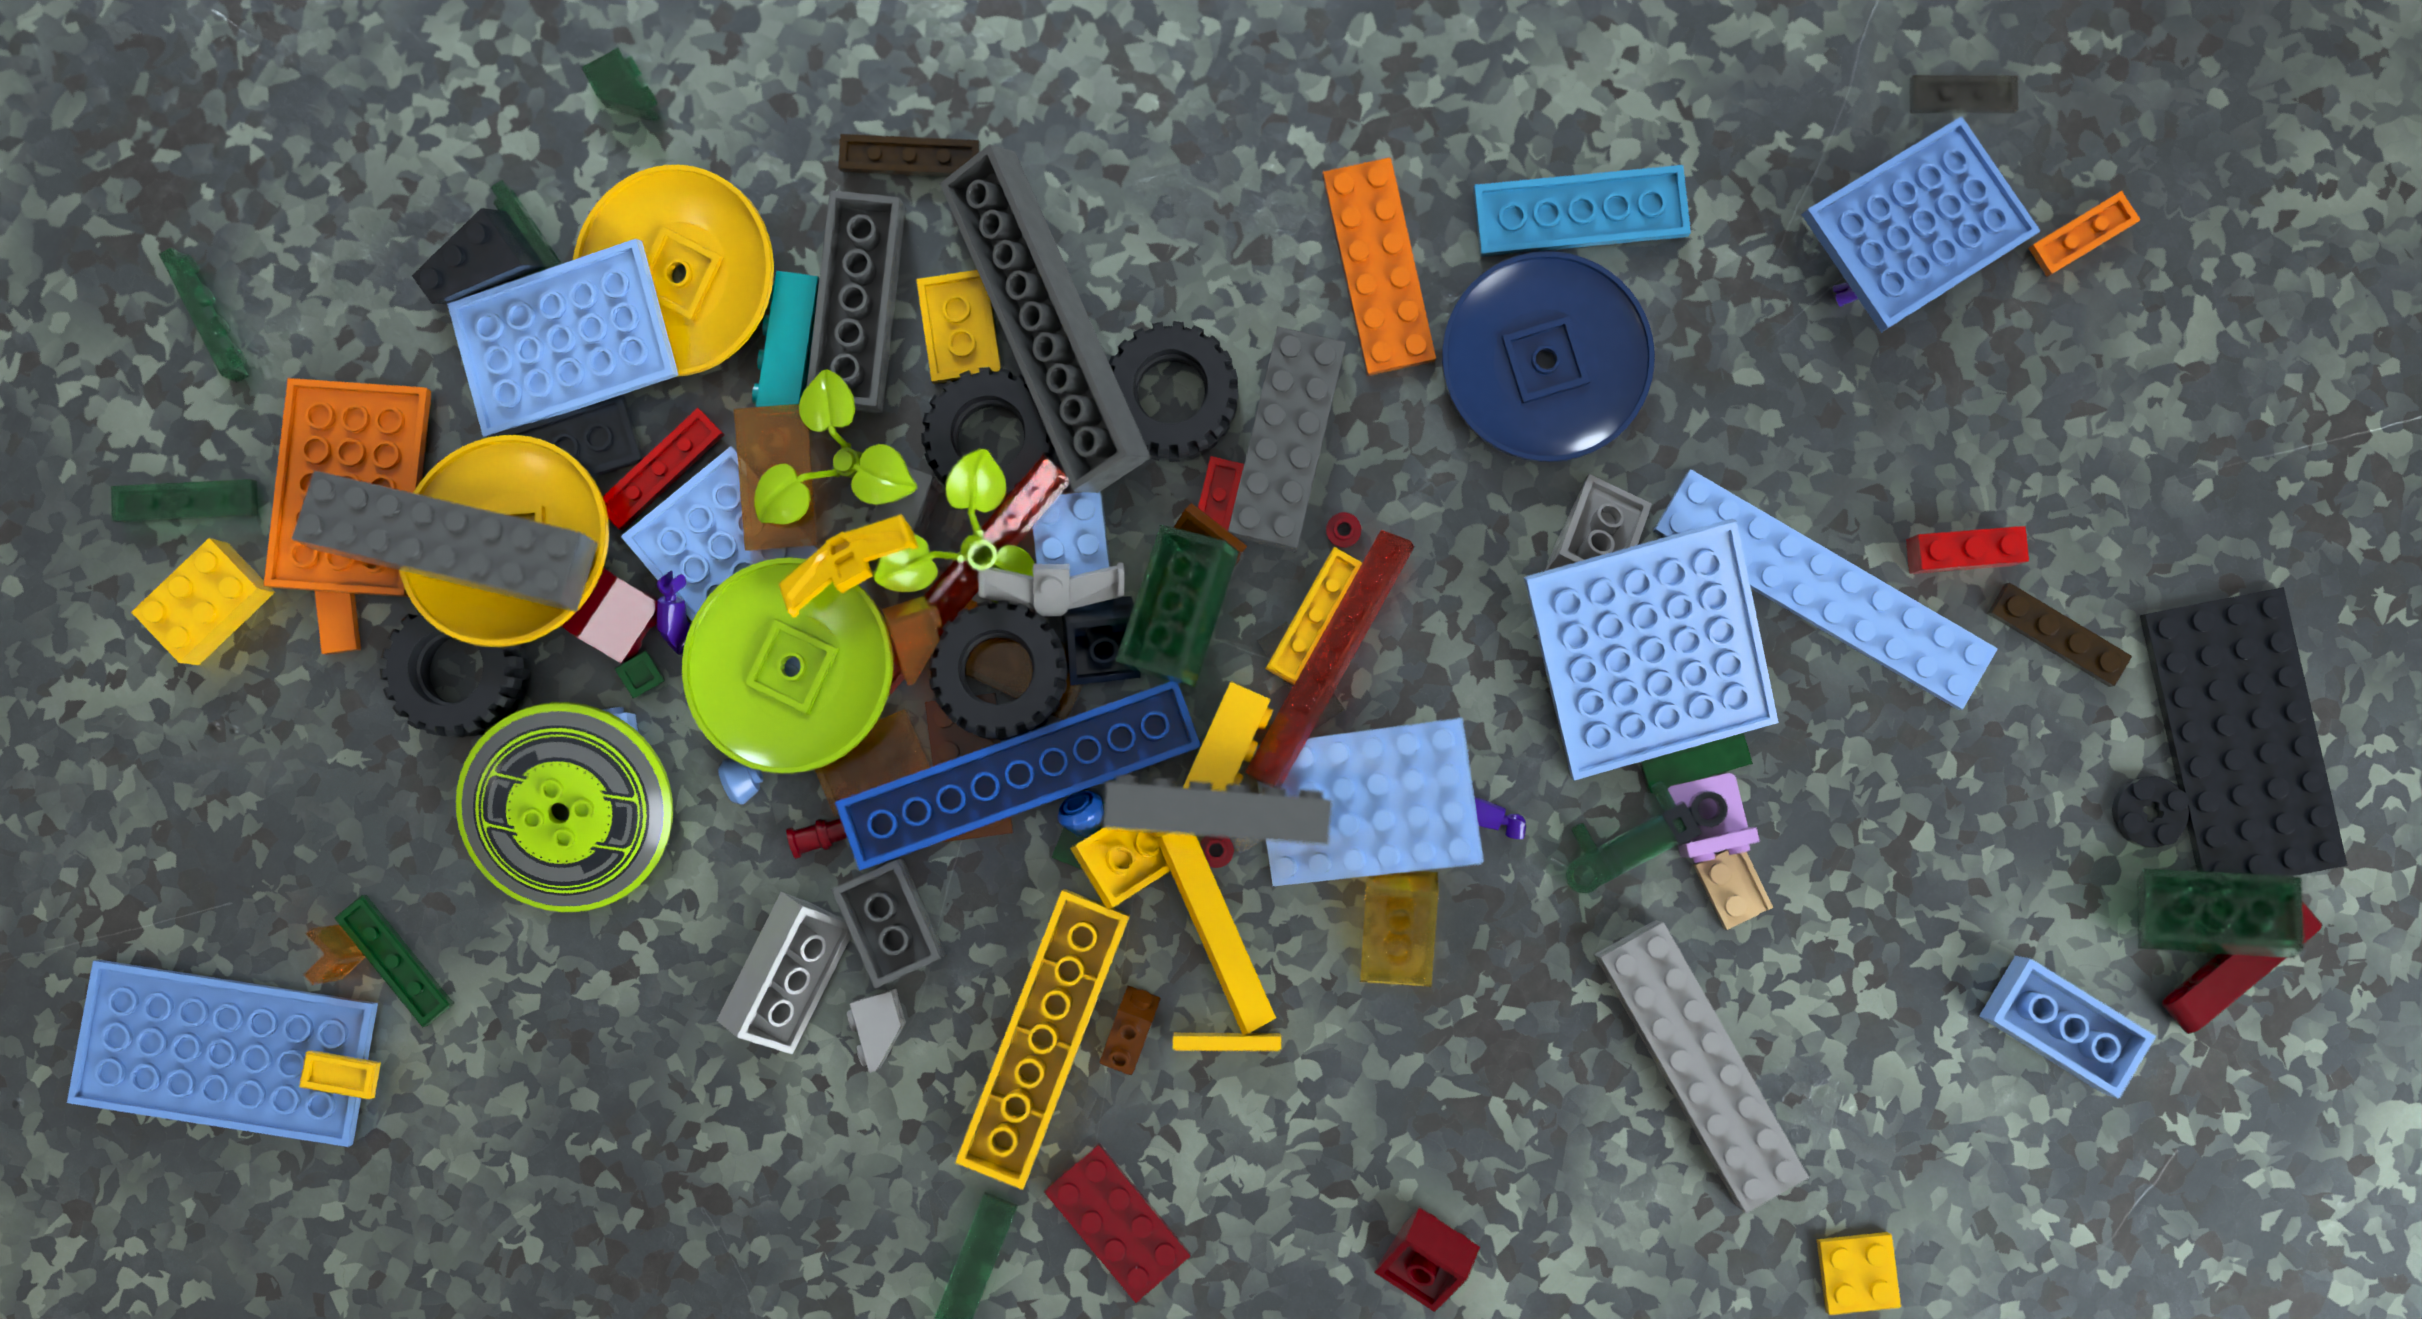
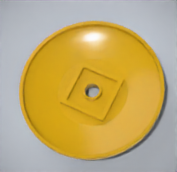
[573,164,774,377]
[400,435,609,647]

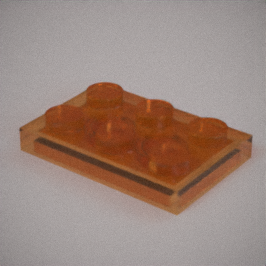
[814,709,931,817]

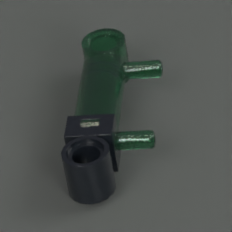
[1565,781,1728,894]

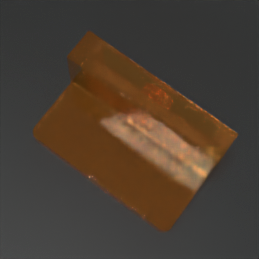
[303,925,365,985]

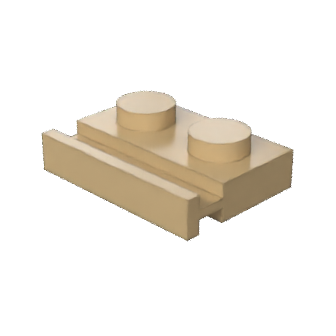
[1693,849,1773,930]

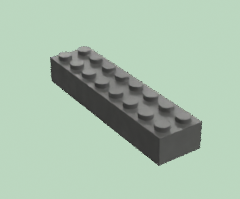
[292,470,598,612]

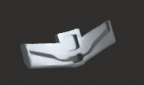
[978,563,1124,616]

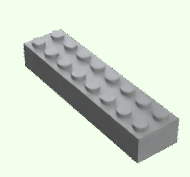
[1594,920,1809,1213]

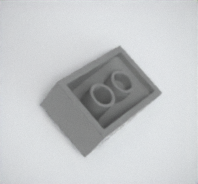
[1545,474,1652,571]

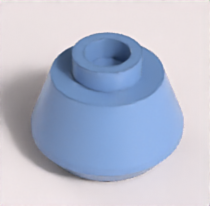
[718,759,764,805]

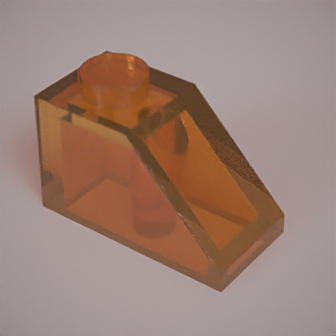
[882,596,942,686]

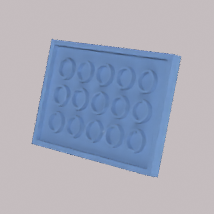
[1801,116,2040,333]

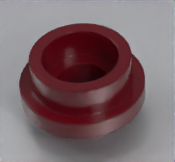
[1326,512,1361,548]
[1200,835,1234,868]

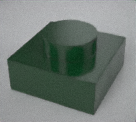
[615,650,665,699]

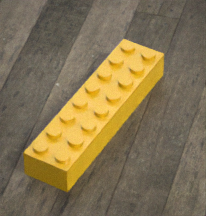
[955,889,1130,1190]

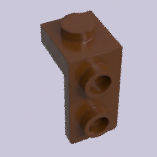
[1100,986,1161,1075]

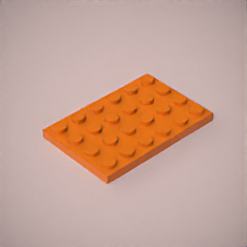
[263,378,432,597]

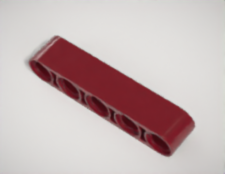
[2162,895,2322,1034]

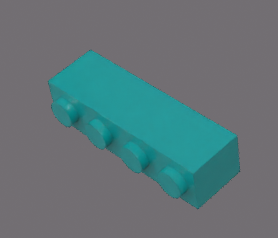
[752,271,819,420]

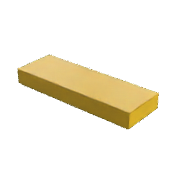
[1173,1032,1281,1051]

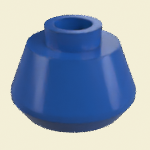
[1057,791,1104,837]

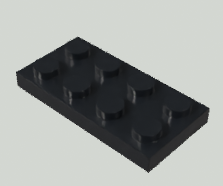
[487,394,644,478]

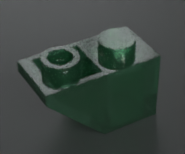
[581,48,659,121]

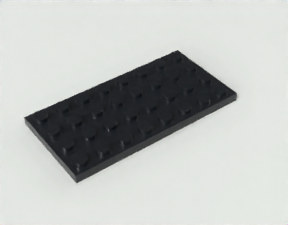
[2140,587,2348,893]

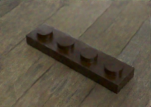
[838,134,981,177]
[1987,582,2132,687]

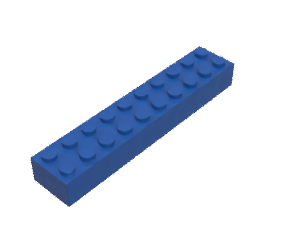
[835,679,1201,871]

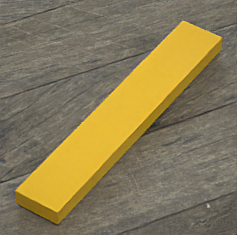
[1156,832,1276,1034]

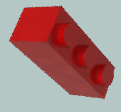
[1906,526,2029,574]

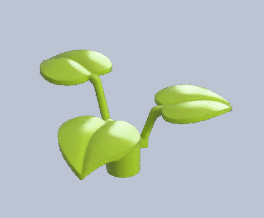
[754,369,917,525]
[874,449,1035,603]

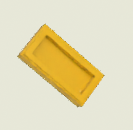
[299,1050,381,1099]

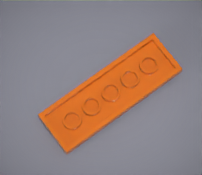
[1322,157,1436,376]

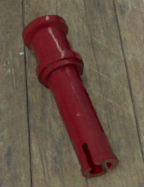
[786,818,847,859]

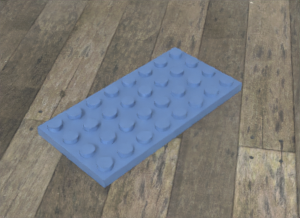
[67,960,378,1147]

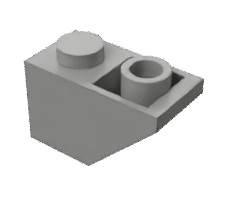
[847,988,906,1073]

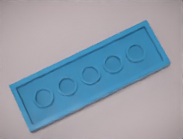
[1473,165,1691,257]

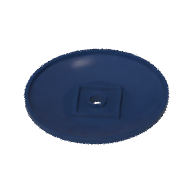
[1442,251,1655,462]

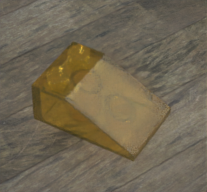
[1360,871,1439,987]

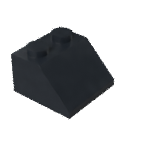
[1062,596,1141,685]

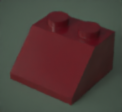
[1374,1207,1480,1312]

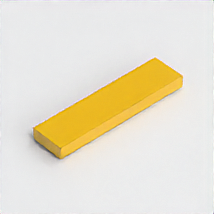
[1265,547,1364,686]

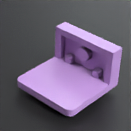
[1665,773,1760,863]

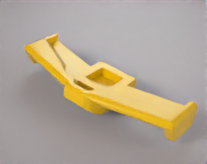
[779,515,918,618]

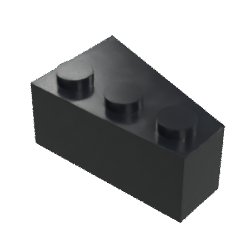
[412,208,546,304]

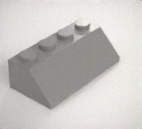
[716,891,851,1054]

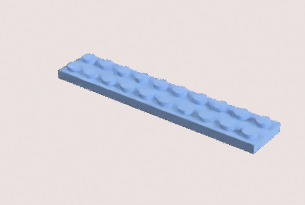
[1653,469,1998,710]

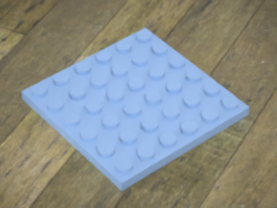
[1524,519,1778,780]

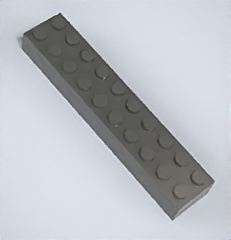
[940,144,1151,493]

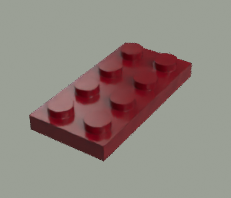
[1044,1143,1191,1303]

